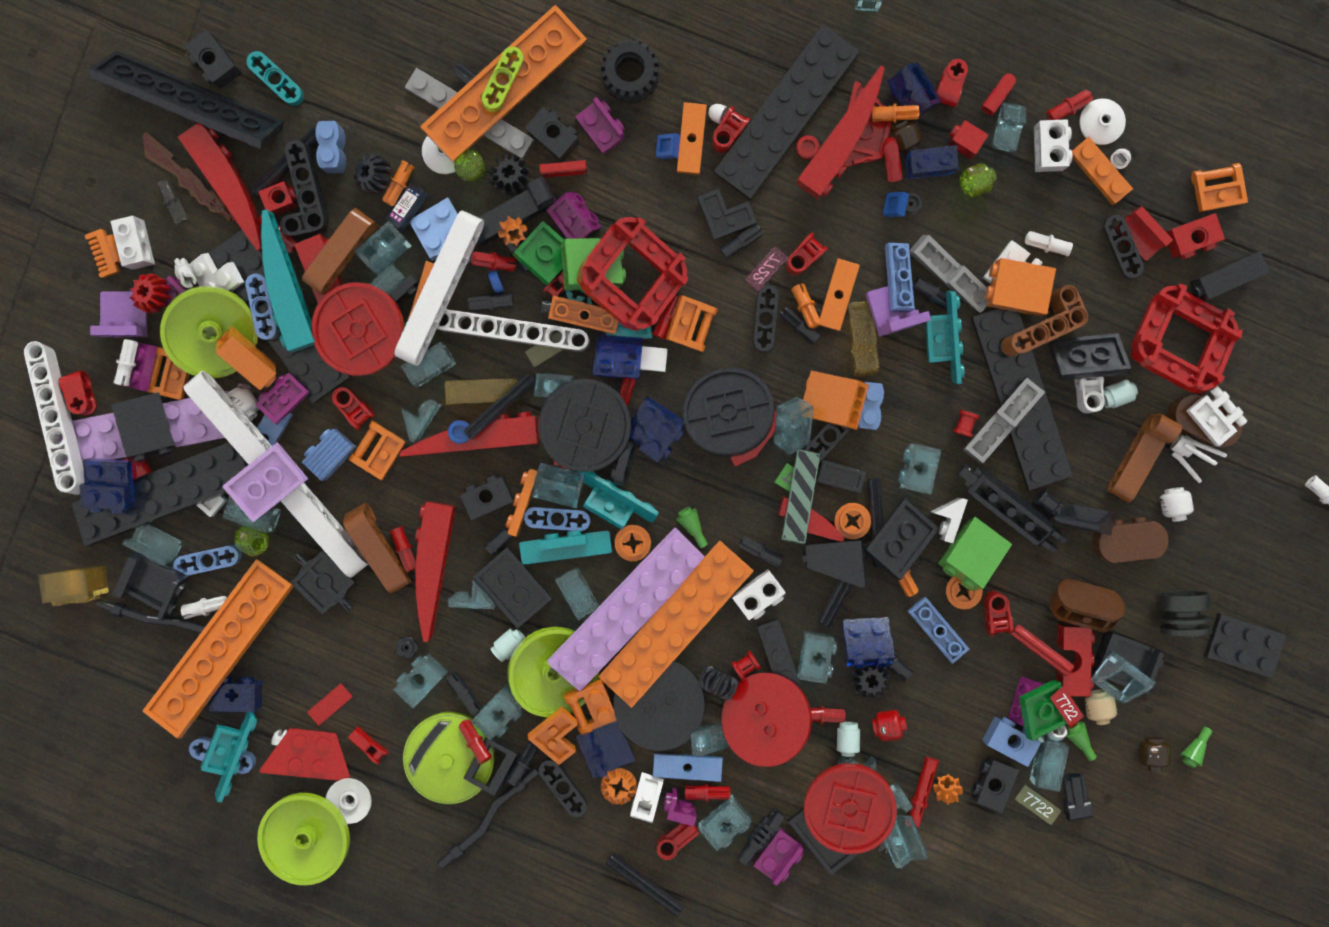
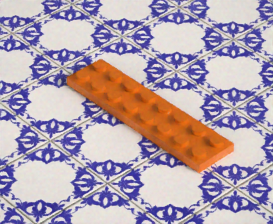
[420,5,587,163]
[598,541,754,708]
[143,559,294,738]

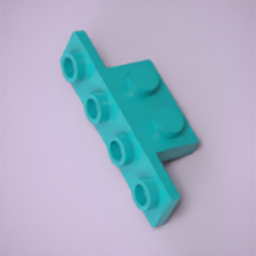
[925,291,965,384]
[575,471,659,530]
[519,530,612,565]
[200,709,257,803]

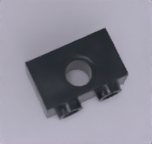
[185,29,242,89]
[525,107,579,162]
[460,474,515,521]
[971,755,1019,813]

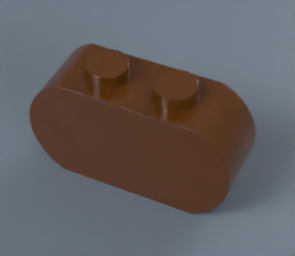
[1167,394,1243,447]
[1092,517,1169,563]
[1049,579,1125,633]

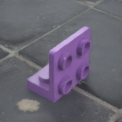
[866,286,931,337]
[90,292,148,337]

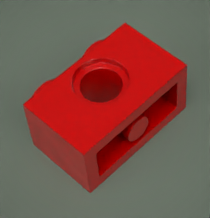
[1166,213,1225,260]

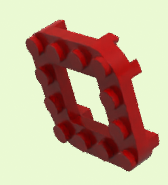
[577,217,688,331]
[1131,284,1242,394]

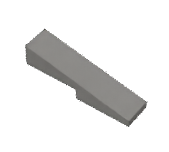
[910,235,988,313]
[963,378,1045,465]

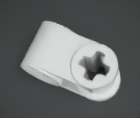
[1074,377,1105,414]

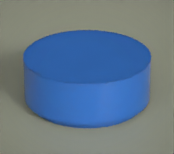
[488,270,505,293]
[448,420,470,444]

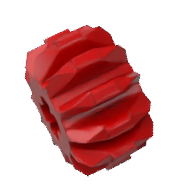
[129,274,171,313]

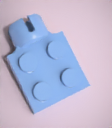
[410,198,471,265]

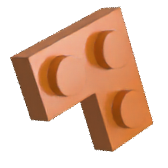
[528,706,578,765]

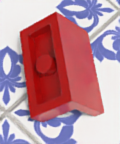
[1115,206,1173,261]

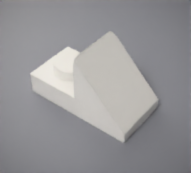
[931,498,968,543]
[630,772,664,823]

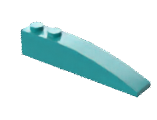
[261,209,315,352]

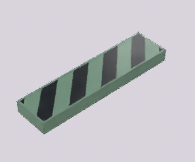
[781,449,820,544]

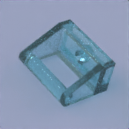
[1091,651,1156,704]

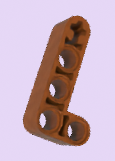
[302,208,381,295]
[1001,285,1088,357]
[1107,414,1182,503]
[343,502,411,594]

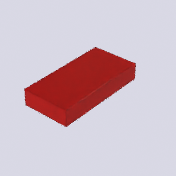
[540,160,588,178]

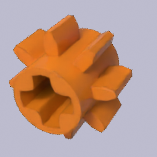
[498,216,527,246]
[933,774,963,805]

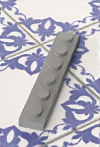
[405,68,534,159]

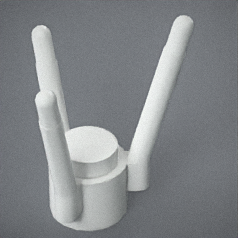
[1170,434,1227,483]

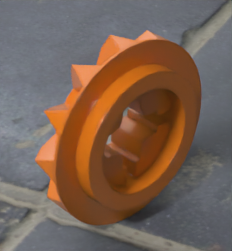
[834,503,871,539]
[615,525,651,561]
[945,577,983,609]
[601,768,637,805]

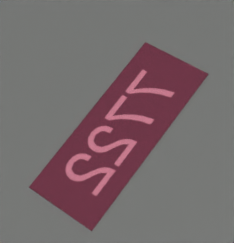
[745,246,788,291]

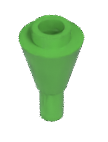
[676,507,708,548]
[1066,722,1097,761]
[1180,726,1213,768]

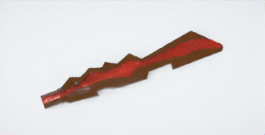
[143,132,235,222]

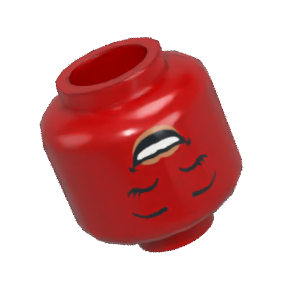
[872,710,907,742]

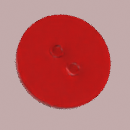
[311,282,405,376]
[722,673,812,767]
[804,763,897,854]

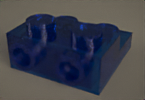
[629,396,685,462]
[79,458,135,514]
[842,617,895,668]

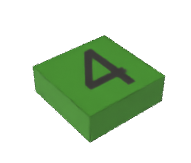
[774,463,794,491]

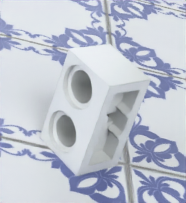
[1034,120,1072,172]
[111,216,155,270]
[732,569,786,620]

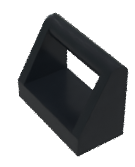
[1054,503,1116,535]
[463,737,520,796]

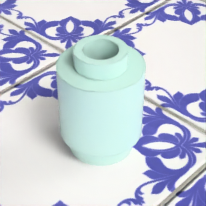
[1104,379,1138,408]
[491,628,525,662]
[837,722,860,757]

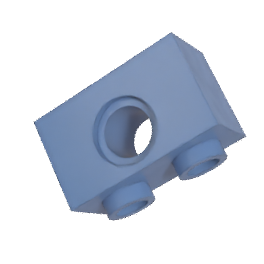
[982,717,1041,767]

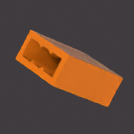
[985,258,1056,317]
[215,326,276,390]
[799,371,869,430]

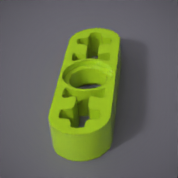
[482,47,523,112]

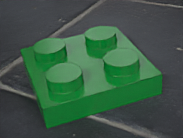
[513,221,564,286]
[1019,680,1067,741]

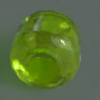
[454,150,486,182]
[959,163,996,197]
[234,523,269,556]

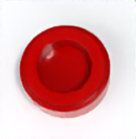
[796,135,820,160]

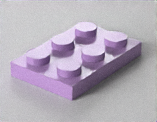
[222,443,308,522]

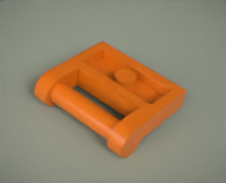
[1191,163,1248,212]
[666,295,718,352]
[148,347,190,400]
[348,420,407,480]
[564,679,617,735]

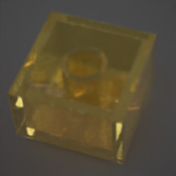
[39,566,109,606]

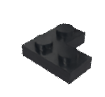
[697,188,757,241]

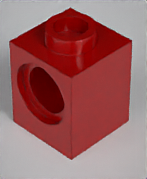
[948,120,988,159]
[258,181,299,216]

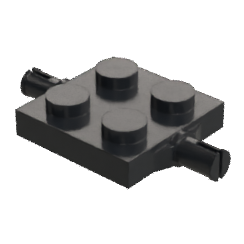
[290,550,357,615]

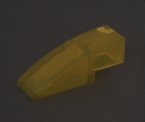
[848,301,880,376]
[445,379,518,405]

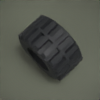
[601,38,659,104]

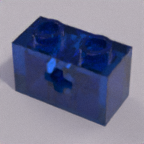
[887,62,942,120]
[905,145,959,179]
[209,676,262,712]

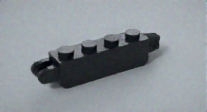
[958,463,1068,553]

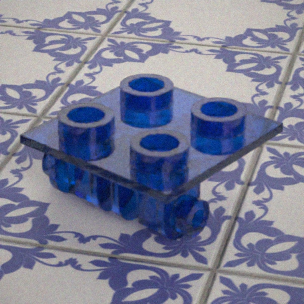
[593,335,643,380]
[576,721,635,778]

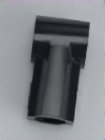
[1062,773,1093,821]

